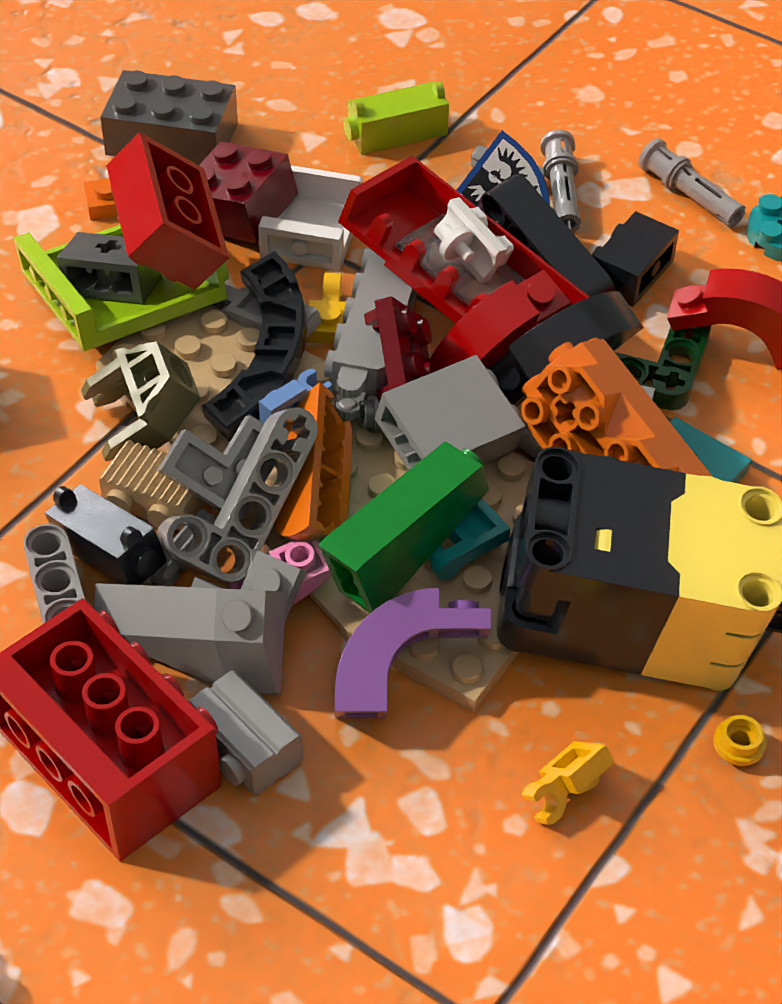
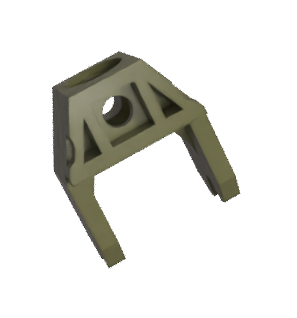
[81,341,201,462]

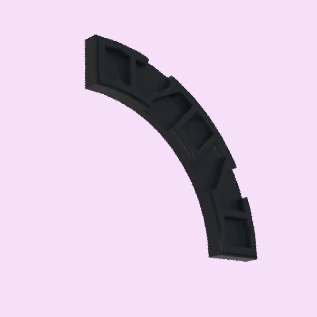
[201,251,307,441]

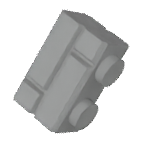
[188,670,303,796]

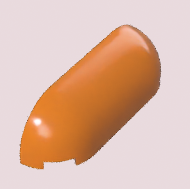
[274,382,353,541]

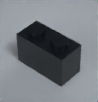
[592,211,679,307]

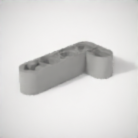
[157,407,318,582]

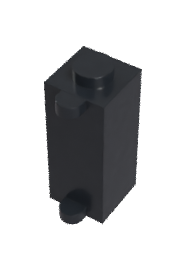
[45,484,168,585]

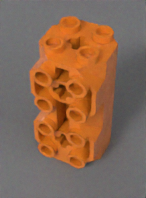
[521,337,713,477]

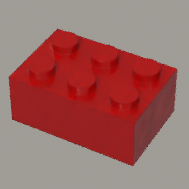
[106,132,229,290]

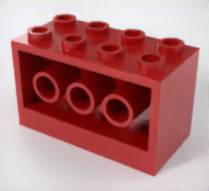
[0,598,222,862]

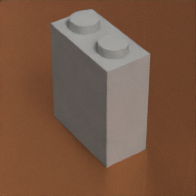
[374,355,526,470]

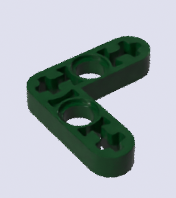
[615,325,711,410]

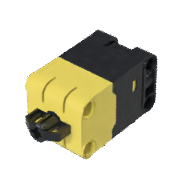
[496,447,782,691]

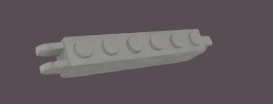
[324,247,429,421]

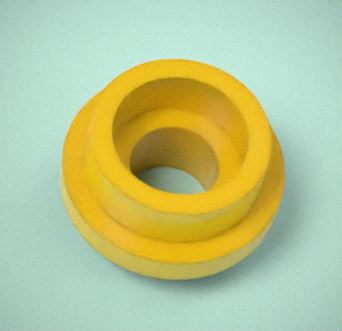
[713,715,767,766]

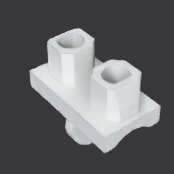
[433,197,514,284]

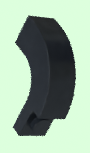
[488,291,644,407]

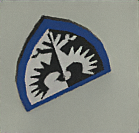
[456,130,550,207]

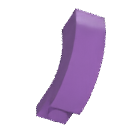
[335,588,491,718]

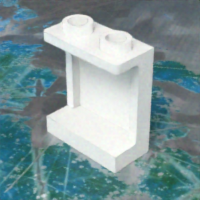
[258,165,363,271]

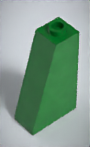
[318,441,489,613]

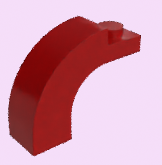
[667,268,782,370]
[430,270,571,371]

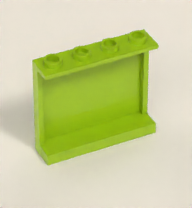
[13,225,229,352]

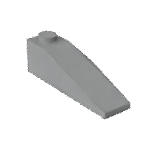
[94,583,286,695]

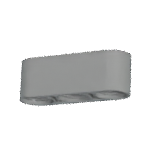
[24,524,85,624]

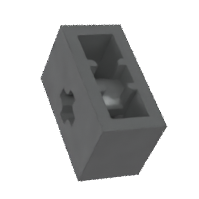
[56,232,162,304]

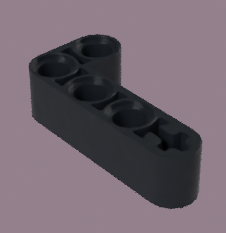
[477,174,616,297]

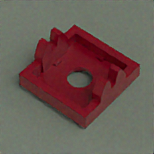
[364,296,437,400]

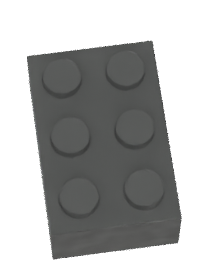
[100,70,238,165]

